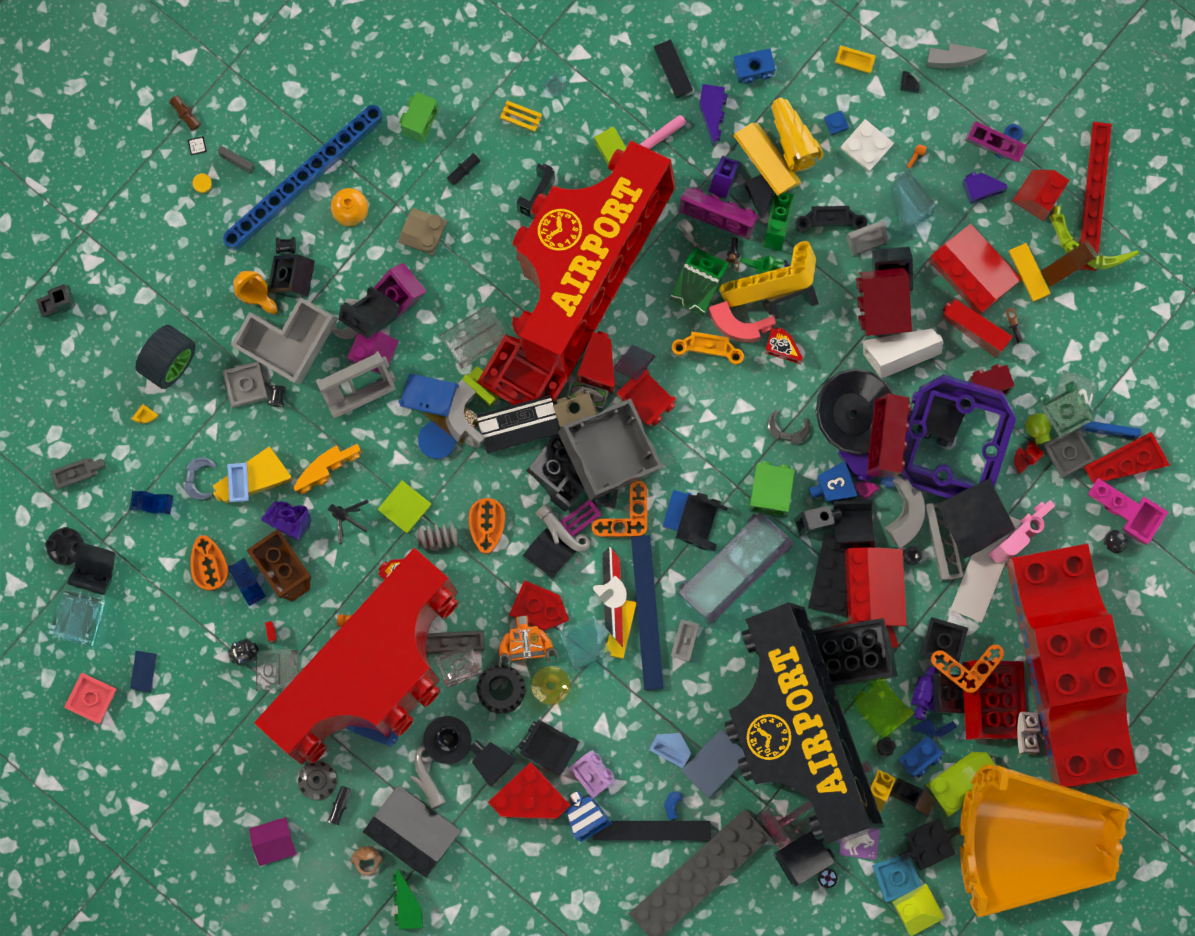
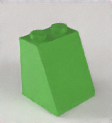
[749,461,795,517]

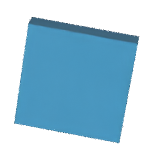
[872,856,921,902]

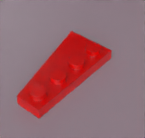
[1083,432,1170,484]

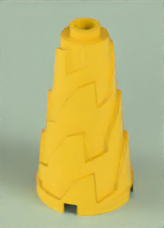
[771,98,824,172]

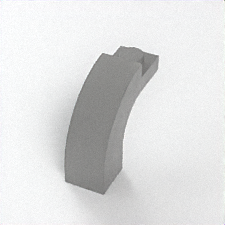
[445,380,485,449]
[885,476,925,548]

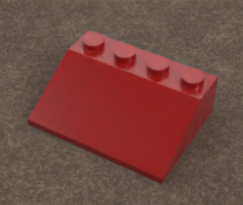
[929,224,1022,315]
[845,548,907,627]
[962,660,1026,740]

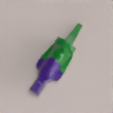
[740,256,791,274]

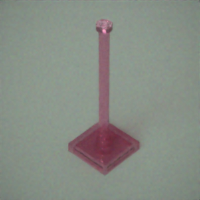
[757,760,872,849]

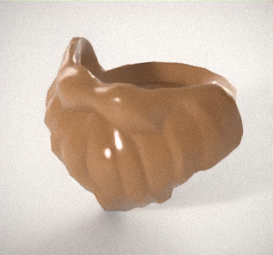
[351,846,383,875]

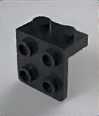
[68,542,116,595]

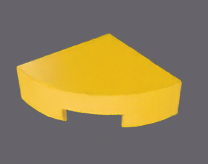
[131,404,158,424]

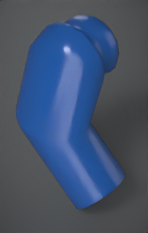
[664,791,682,820]

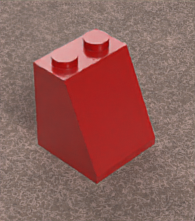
[1012,170,1070,222]
[577,331,615,394]

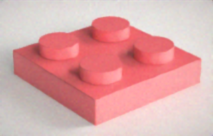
[64,672,117,724]

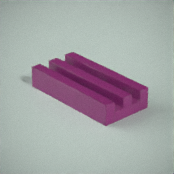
[560,500,602,537]

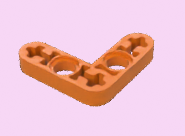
[592,481,647,537]
[931,645,1004,693]

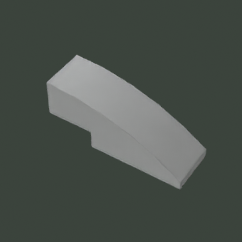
[926,44,987,69]

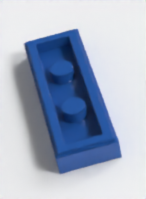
[1080,420,1141,439]

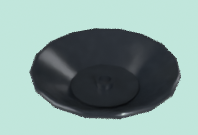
[815,368,894,456]

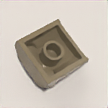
[398,208,448,256]

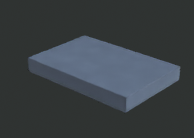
[681,729,745,798]

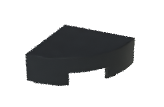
[900,71,919,93]

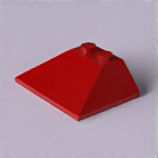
[477,335,567,405]

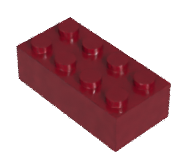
[866,394,911,479]

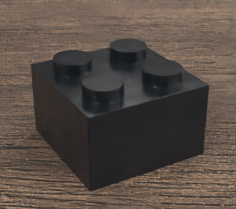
[919,617,968,667]

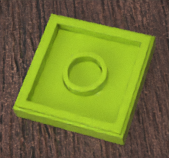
[377,480,432,534]

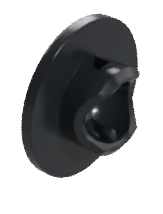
[423,716,472,765]

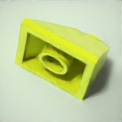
[892,884,945,936]

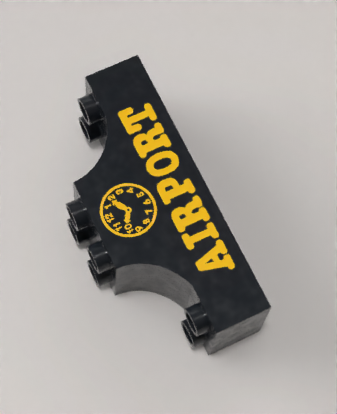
[725,602,885,844]

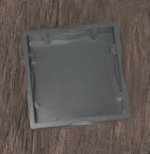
[558,399,663,501]

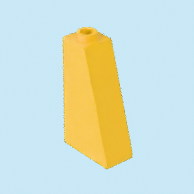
[213,446,293,504]

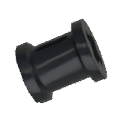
[276,237,296,254]
[267,385,286,407]

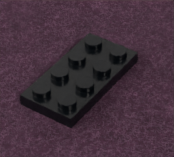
[807,533,848,617]

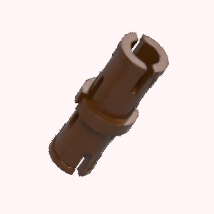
[169,95,201,132]

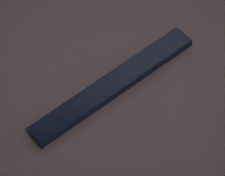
[631,535,664,690]

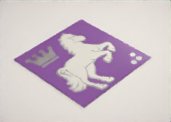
[840,829,880,860]

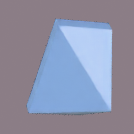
[649,733,691,768]

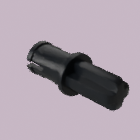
[447,153,481,186]
[327,786,351,826]

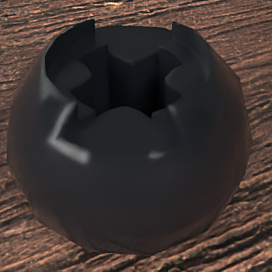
[1103,530,1128,554]

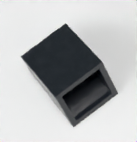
[773,830,835,888]

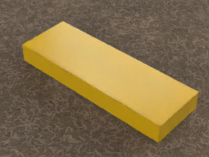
[1009,243,1051,302]
[605,600,636,659]

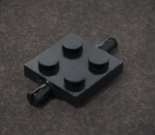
[898,818,960,870]

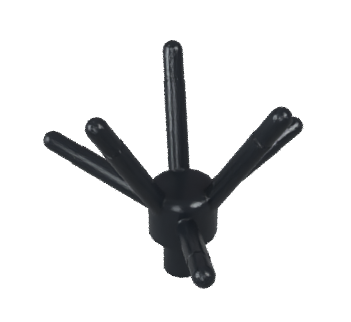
[327,500,369,545]

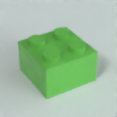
[399,91,439,144]

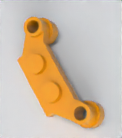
[672,332,744,365]

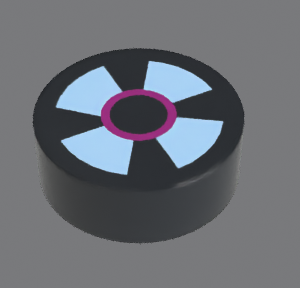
[818,868,838,888]

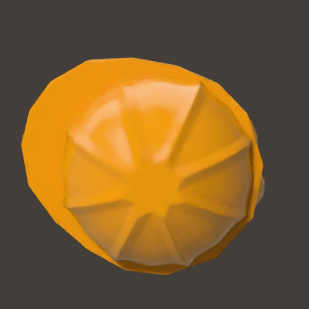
[233,271,278,315]

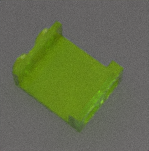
[853,679,914,739]

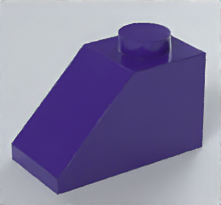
[709,156,740,198]
[962,172,1008,204]
[838,450,874,482]

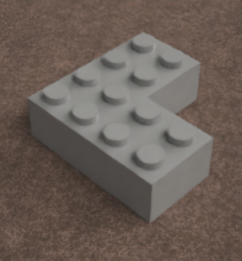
[231,297,338,385]

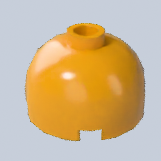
[331,188,368,227]

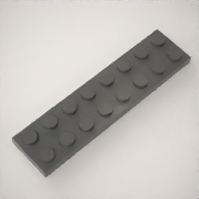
[629,809,771,936]

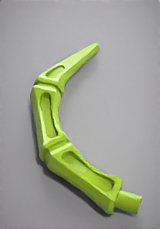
[1049,206,1139,270]

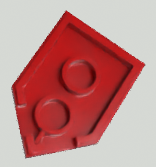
[509,580,570,631]

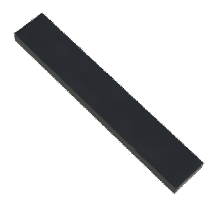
[593,821,710,841]

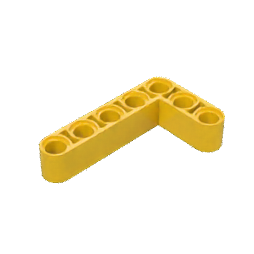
[719,241,816,307]

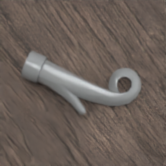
[535,503,590,552]
[410,745,446,809]

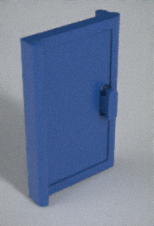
[398,373,459,417]

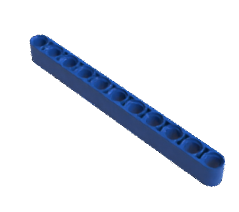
[223,105,383,250]

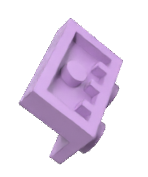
[569,751,616,798]

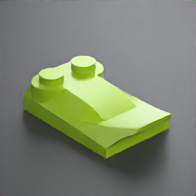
[925,751,996,817]

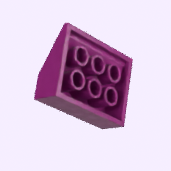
[679,187,759,240]

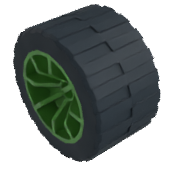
[135,325,196,389]

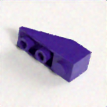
[699,84,728,146]

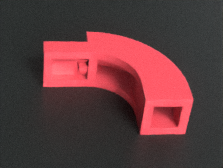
[708,301,776,342]

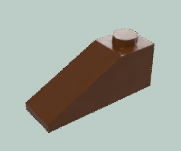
[1040,239,1098,287]

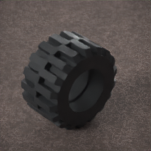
[476,664,526,714]

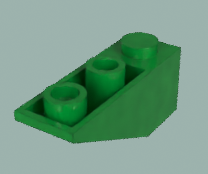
[763,193,794,251]
[393,870,423,930]

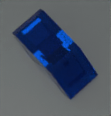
[129,491,173,515]
[228,558,266,606]
[910,717,957,739]

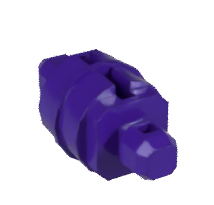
[911,667,939,720]

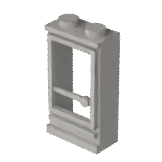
[316,351,396,418]

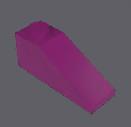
[964,121,1027,163]

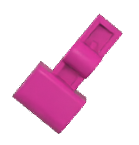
[1087,478,1168,545]

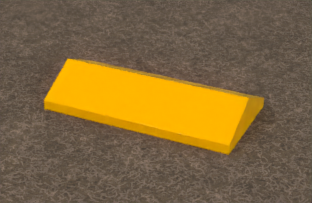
[733,123,802,196]

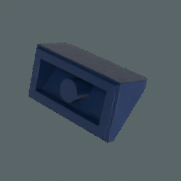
[130,651,157,692]

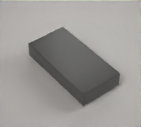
[217,145,255,174]

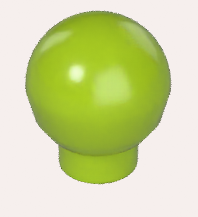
[1025,413,1052,445]

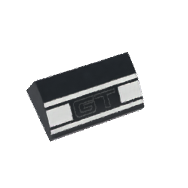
[476,395,560,453]

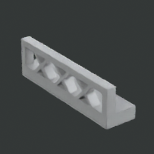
[925,503,964,582]

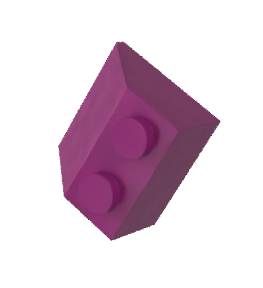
[374,263,427,318]
[347,331,399,375]

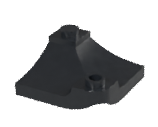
[526,434,585,512]

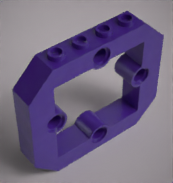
[901,374,1016,498]

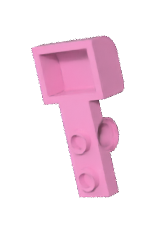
[988,500,1055,563]

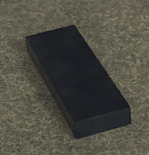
[654,39,693,98]

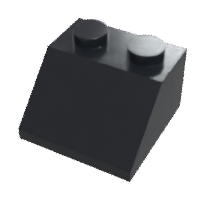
[872,247,913,291]
[267,254,315,298]
[522,528,577,582]

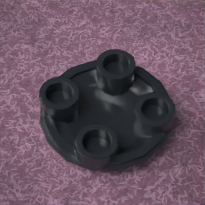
[45,527,84,565]

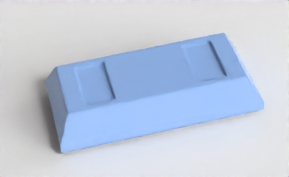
[227,463,249,502]

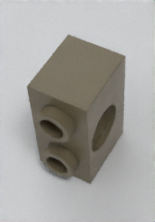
[553,390,598,427]

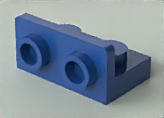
[898,736,944,778]

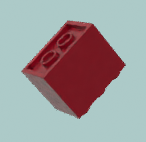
[856,268,912,336]

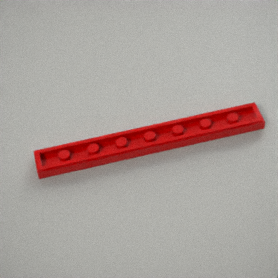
[1079,122,1112,272]

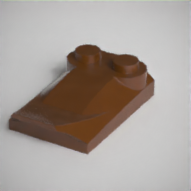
[247,529,311,602]

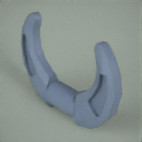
[183,458,216,500]

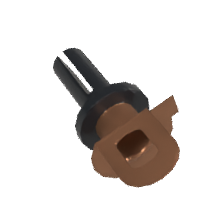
[725,237,740,271]
[1006,308,1023,343]

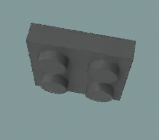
[1043,426,1096,479]

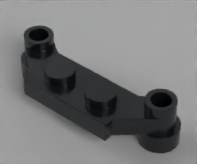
[795,206,868,233]

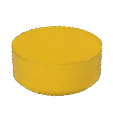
[193,173,212,193]

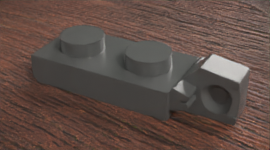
[50,458,106,490]

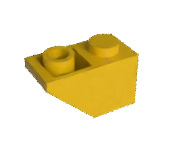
[870,770,896,812]

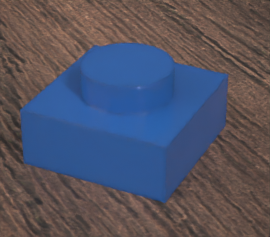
[824,110,849,136]

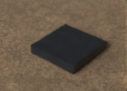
[933,673,965,714]

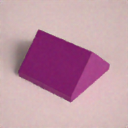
[249,817,297,866]

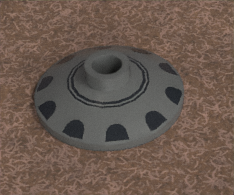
[298,761,337,800]

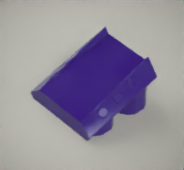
[261,501,311,542]

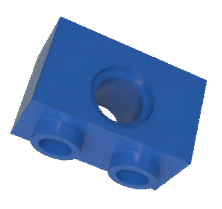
[733,48,776,84]

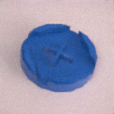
[418,421,456,459]

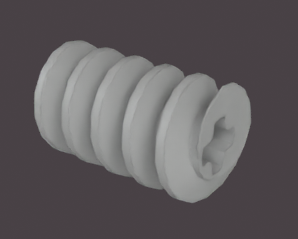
[418,523,457,550]

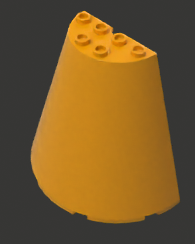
[960,765,1129,917]

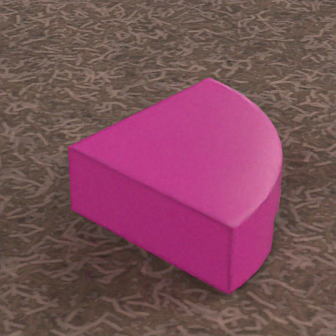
[854,482,879,499]

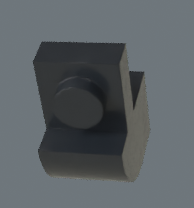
[36,284,76,318]

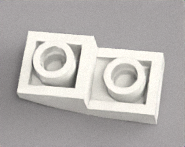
[1017,712,1041,754]

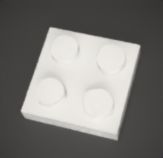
[840,119,894,172]

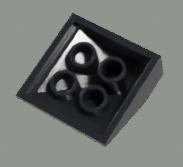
[938,478,1016,559]

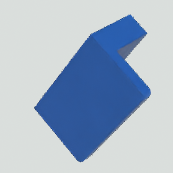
[662,490,692,531]

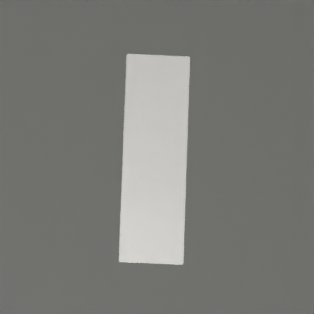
[951,516,1021,622]

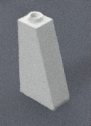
[863,328,943,379]

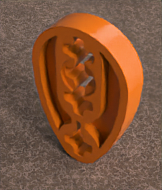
[469,498,506,554]
[191,535,229,591]

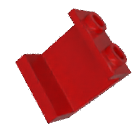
[617,367,676,428]

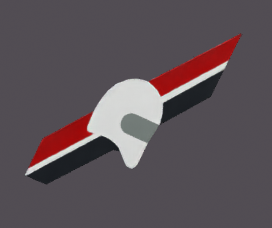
[593,547,627,647]

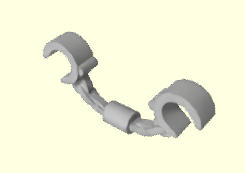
[679,219,710,254]

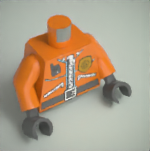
[498,616,558,667]

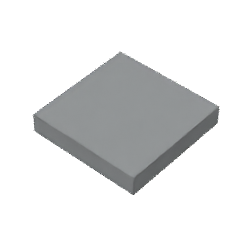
[222,362,269,408]

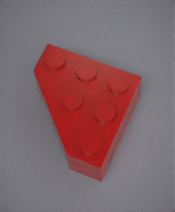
[488,762,571,820]

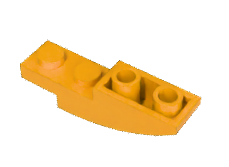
[294,443,362,494]

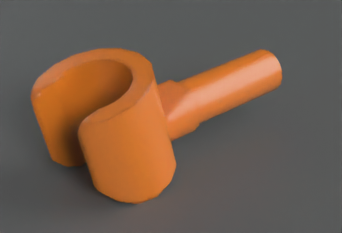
[906,145,927,169]

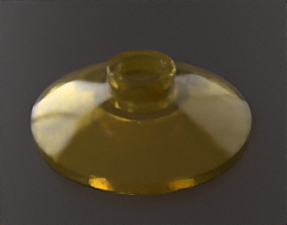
[531,666,570,705]

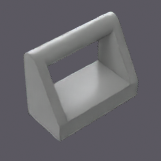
[846,220,889,256]

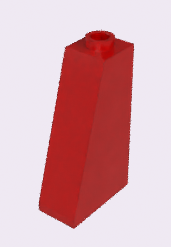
[942,299,1013,359]

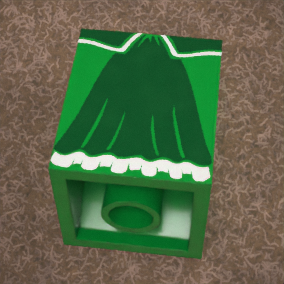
[670,247,729,316]

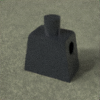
[794,505,842,537]
[469,740,516,787]

